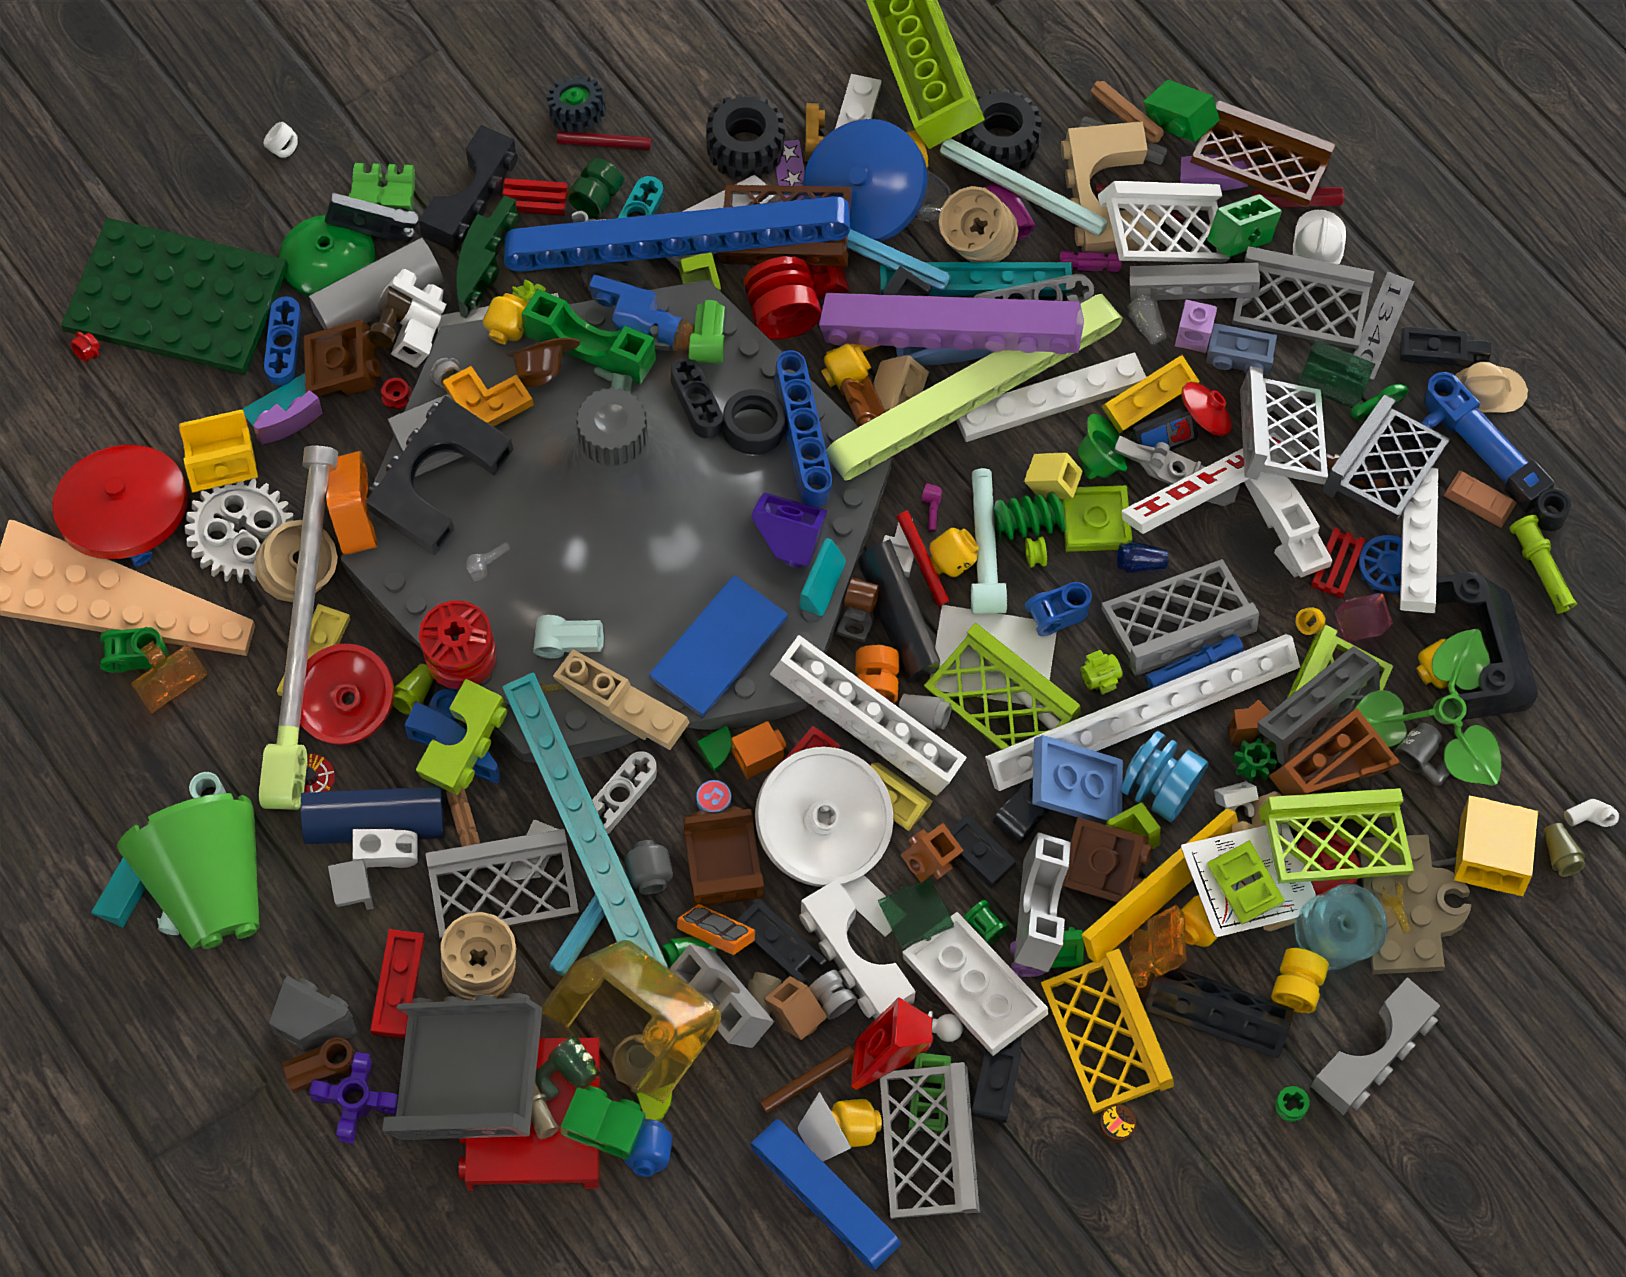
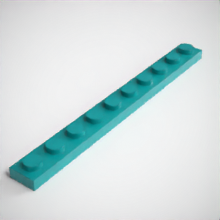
[502,672,677,1002]

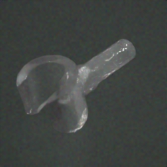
[466,542,511,581]

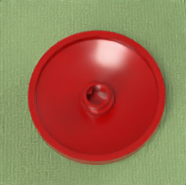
[52,445,188,559]

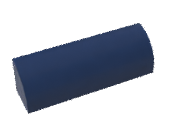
[301,787,444,844]

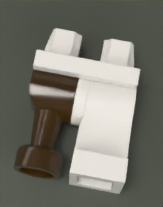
[367,269,446,368]

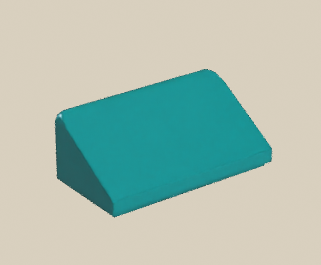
[799,538,846,616]
[91,857,146,928]

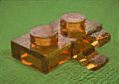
[130,641,208,713]

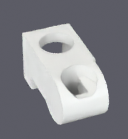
[353,829,418,870]

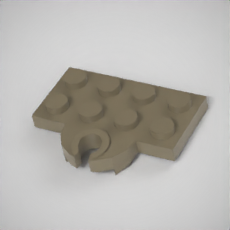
[1358,835,1472,975]

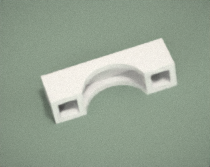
[799,879,916,1019]

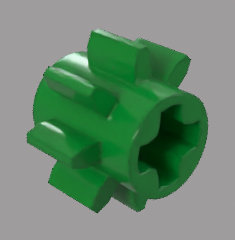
[1232,738,1277,783]

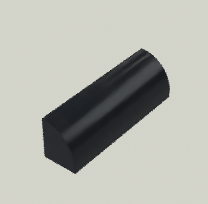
[858,539,940,683]

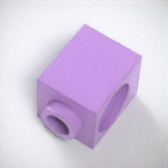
[1175,300,1217,353]

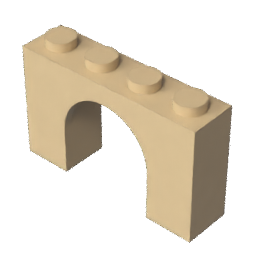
[1061,121,1161,255]

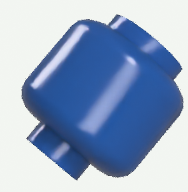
[623,1119,673,1177]

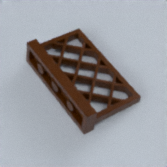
[1190,100,1335,207]
[716,185,852,267]

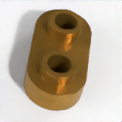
[805,103,825,161]

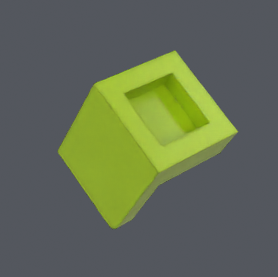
[677,252,721,291]
[1106,802,1160,849]

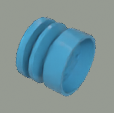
[1120,731,1209,823]

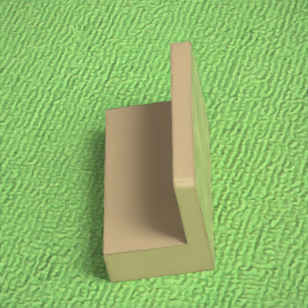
[873,355,929,412]

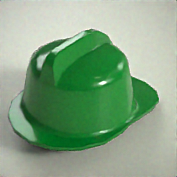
[1077,414,1127,479]

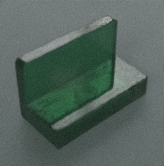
[1297,340,1376,408]

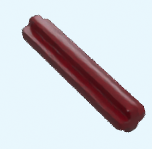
[1251,187,1345,207]

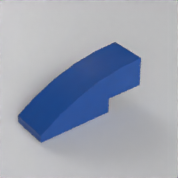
[405,702,500,784]

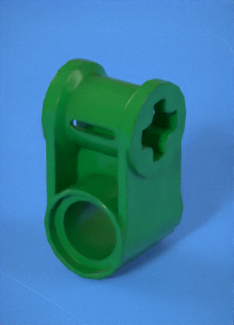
[100,627,169,673]

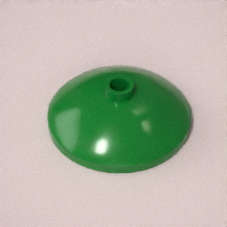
[279,215,376,297]

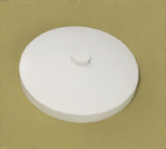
[755,747,893,887]

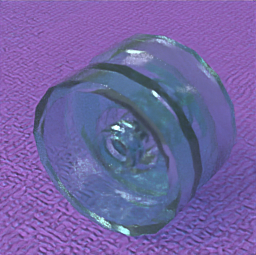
[1295,884,1387,970]

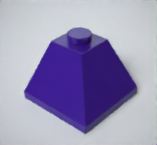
[751,492,828,568]

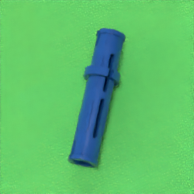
[1145,634,1244,690]

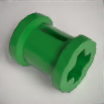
[963,900,1009,946]

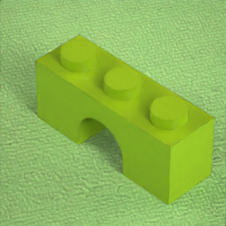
[416,679,508,796]

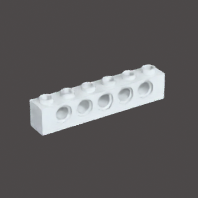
[770,635,967,796]

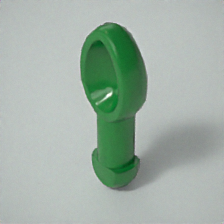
[1351,384,1409,421]

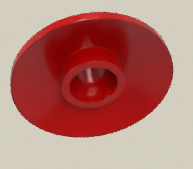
[1181,381,1232,436]

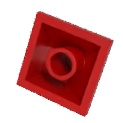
[851,997,933,1090]

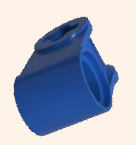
[1024,582,1092,636]

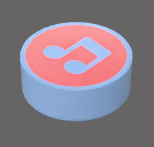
[697,780,731,814]

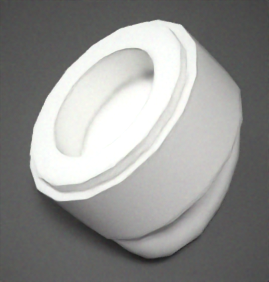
[263,122,298,158]

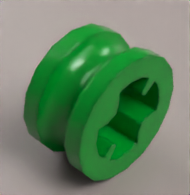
[1275,1086,1310,1122]

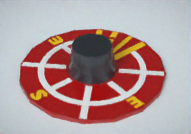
[304,754,335,793]

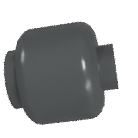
[624,840,673,895]

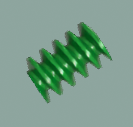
[994,492,1066,541]

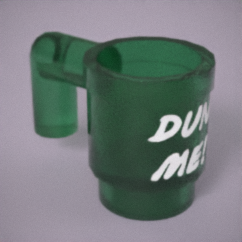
[535,1036,600,1101]

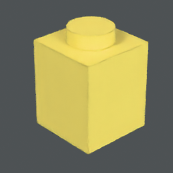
[1024,453,1083,499]

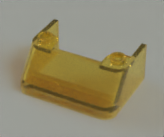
[542,940,721,1103]

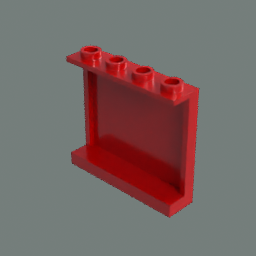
[459,1038,600,1191]

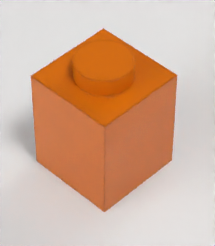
[731,721,786,779]

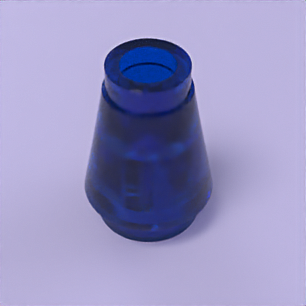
[1117,540,1168,573]

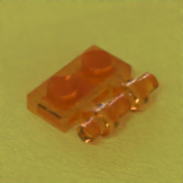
[1129,905,1186,988]

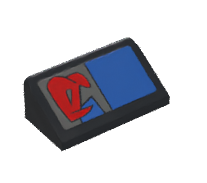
[1131,406,1198,451]

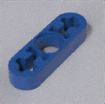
[264,296,302,386]

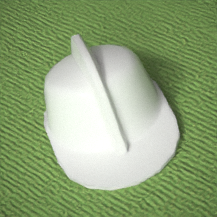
[1293,210,1346,264]

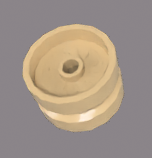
[254,520,338,602]

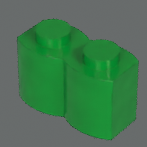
[560,1086,645,1160]

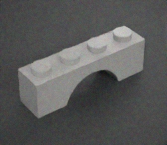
[1014,832,1071,972]
[1311,977,1440,1116]

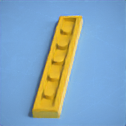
[1082,808,1238,964]

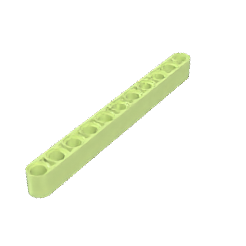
[826,294,1123,480]

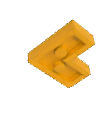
[443,366,534,427]

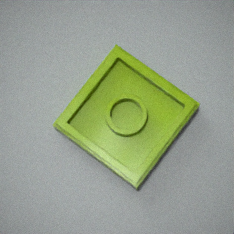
[1061,485,1133,552]

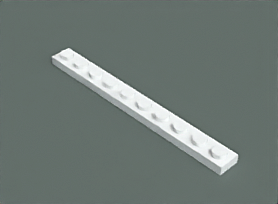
[985,634,1300,791]

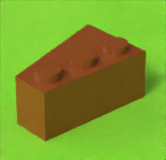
[1269,708,1400,796]

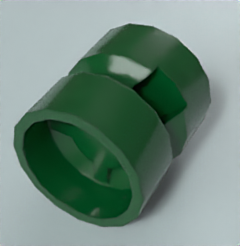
[567,158,624,218]

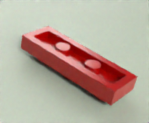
[370,929,425,1039]

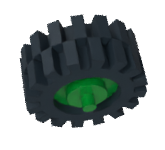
[547,75,606,133]

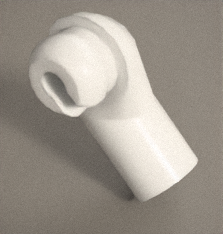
[1564,799,1619,827]

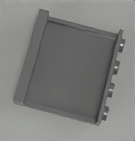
[382,993,542,1140]

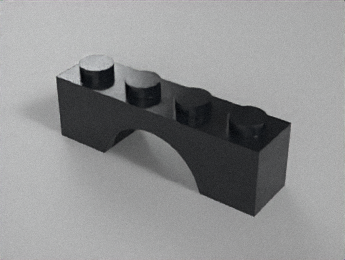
[419,125,518,252]

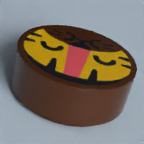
[1099,1104,1136,1143]

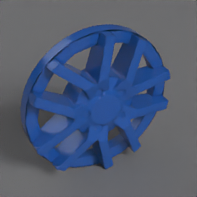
[1358,535,1402,595]

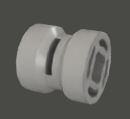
[809,970,857,1020]

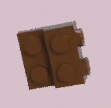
[304,319,381,396]
[1062,817,1153,902]

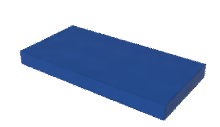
[649,575,788,719]

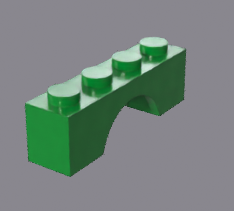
[522,289,656,385]

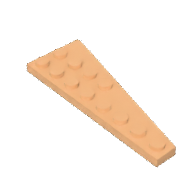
[0,520,255,656]

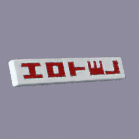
[1122,432,1298,534]

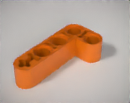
[326,451,378,556]

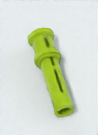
[1509,515,1577,613]

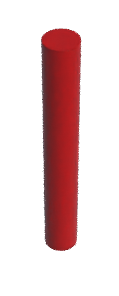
[896,511,950,607]

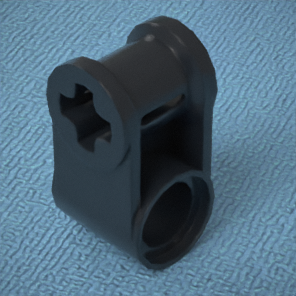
[992,777,1050,844]

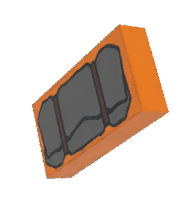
[677,904,755,955]

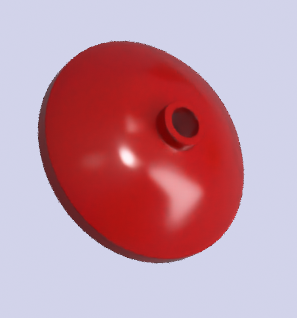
[300,644,394,745]

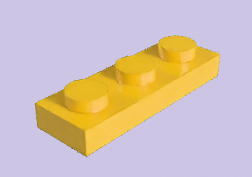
[1102,355,1200,434]

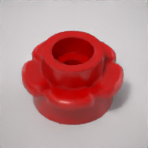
[70,332,100,362]
[381,378,413,409]

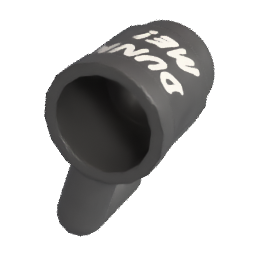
[1394,723,1450,786]

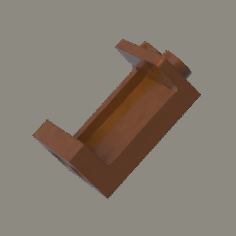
[683,807,764,907]

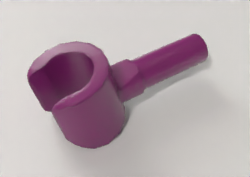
[921,483,942,531]

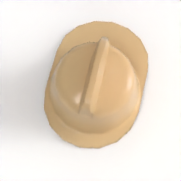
[1455,362,1528,413]

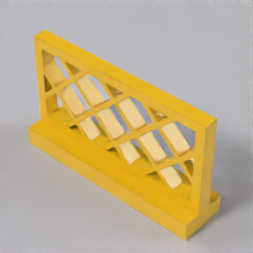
[1041,948,1174,1115]

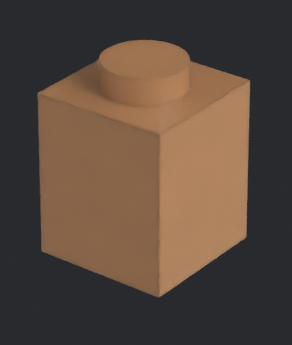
[764,976,827,1040]

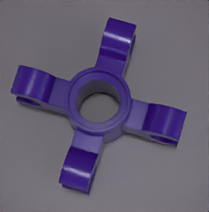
[309,1052,398,1144]

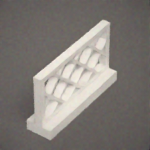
[1098,181,1230,263]

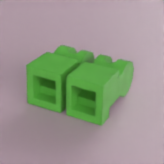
[349,163,415,212]

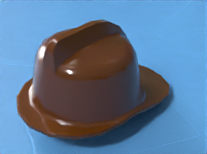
[506,338,580,387]

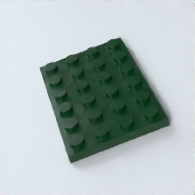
[61,218,288,375]

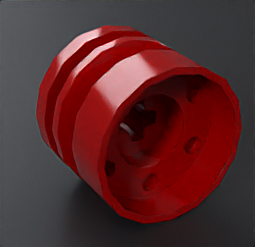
[744,256,822,340]
[418,600,497,689]

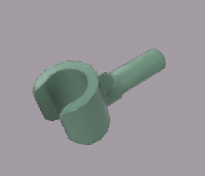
[594,367,632,392]

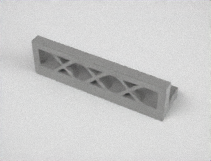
[1130,263,1260,301]

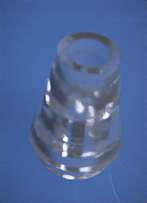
[1127,294,1167,345]

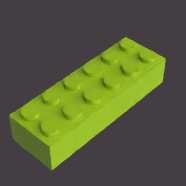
[866,0,985,149]

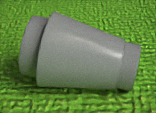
[899,693,952,730]

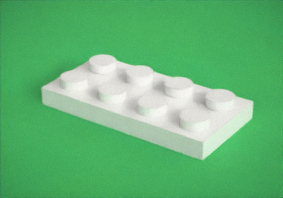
[902,912,1048,1056]

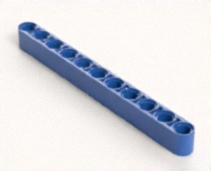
[504,197,850,272]

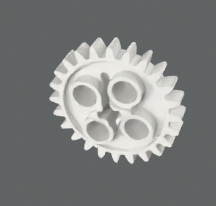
[185,479,294,583]

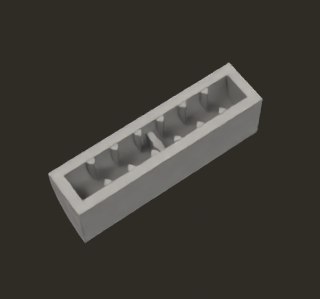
[309,238,444,330]

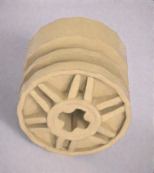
[939,186,1019,262]
[440,912,516,1000]

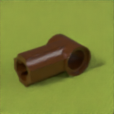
[282,1037,355,1093]

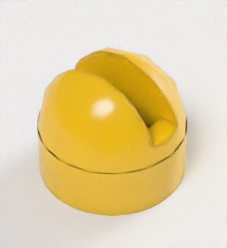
[1296,607,1326,635]

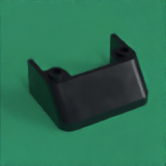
[1436,572,1538,720]

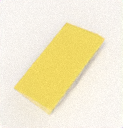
[871,763,933,831]

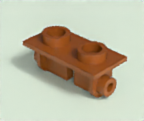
[840,376,886,427]

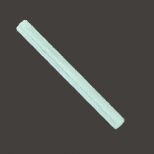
[940,138,1107,236]

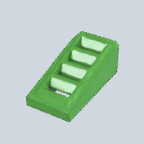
[908,1053,951,1133]

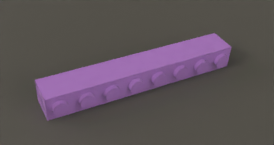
[819,293,1084,354]

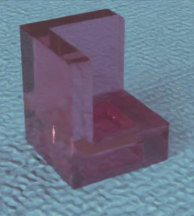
[1335,593,1393,642]

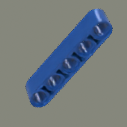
[774,350,832,508]
[750,1119,901,1271]

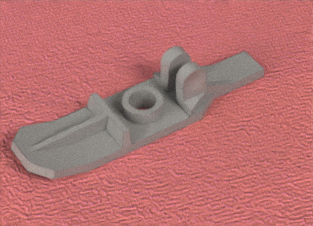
[1113,436,1240,506]

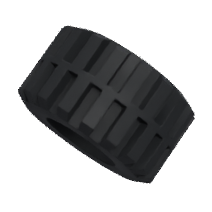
[961,89,1042,172]
[706,94,785,180]

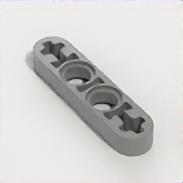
[973,274,1094,304]

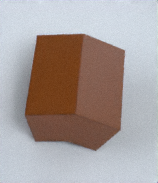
[1228,700,1271,746]

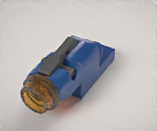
[590,275,695,351]

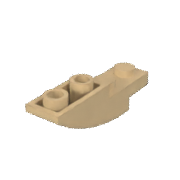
[553,649,690,750]

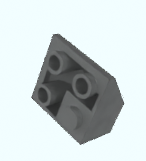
[269,976,357,1051]

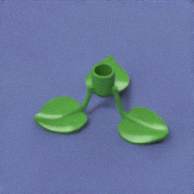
[1354,629,1501,786]

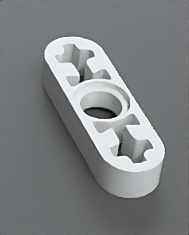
[592,752,657,834]

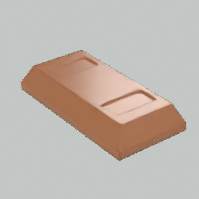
[1443,471,1517,528]

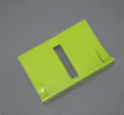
[1206,840,1285,925]

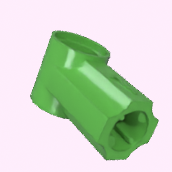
[689,300,725,365]

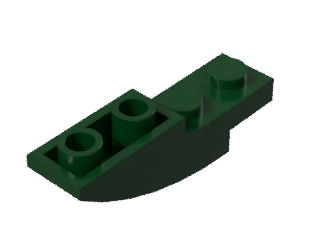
[456,195,519,318]

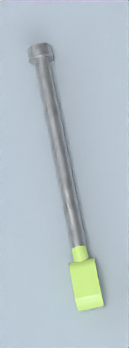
[259,446,338,810]

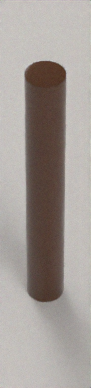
[759,1045,854,1114]

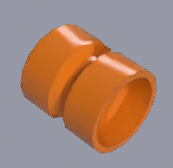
[855,645,899,703]

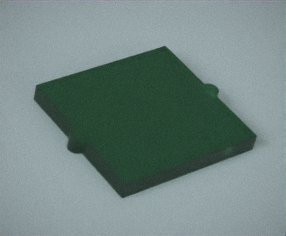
[877,878,954,949]

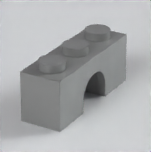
[668,944,774,1048]

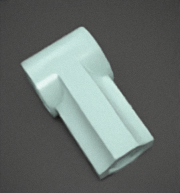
[533,615,604,659]

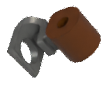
[836,577,879,643]

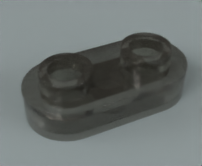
[581,263,645,292]

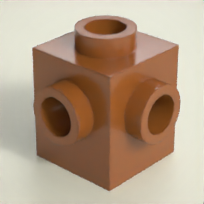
[901,823,964,883]

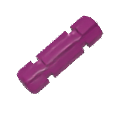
[1059,251,1122,272]

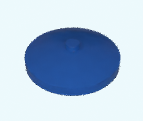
[803,119,927,242]

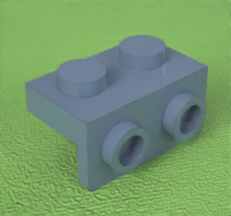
[1205,323,1277,375]

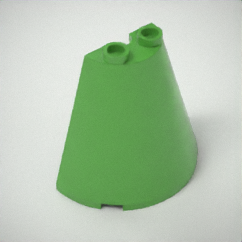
[117,793,260,949]

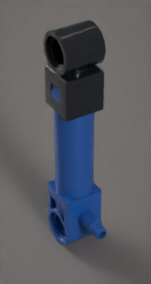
[1421,372,1571,531]

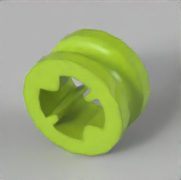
[1025,537,1047,568]

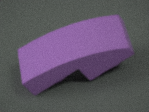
[1180,155,1248,191]
[253,390,323,445]

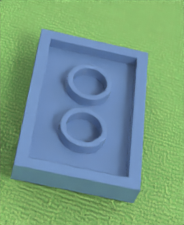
[1032,735,1123,825]

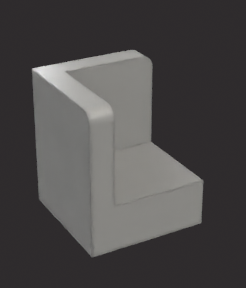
[328,859,374,910]

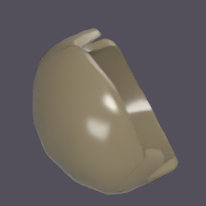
[611,1034,667,1093]

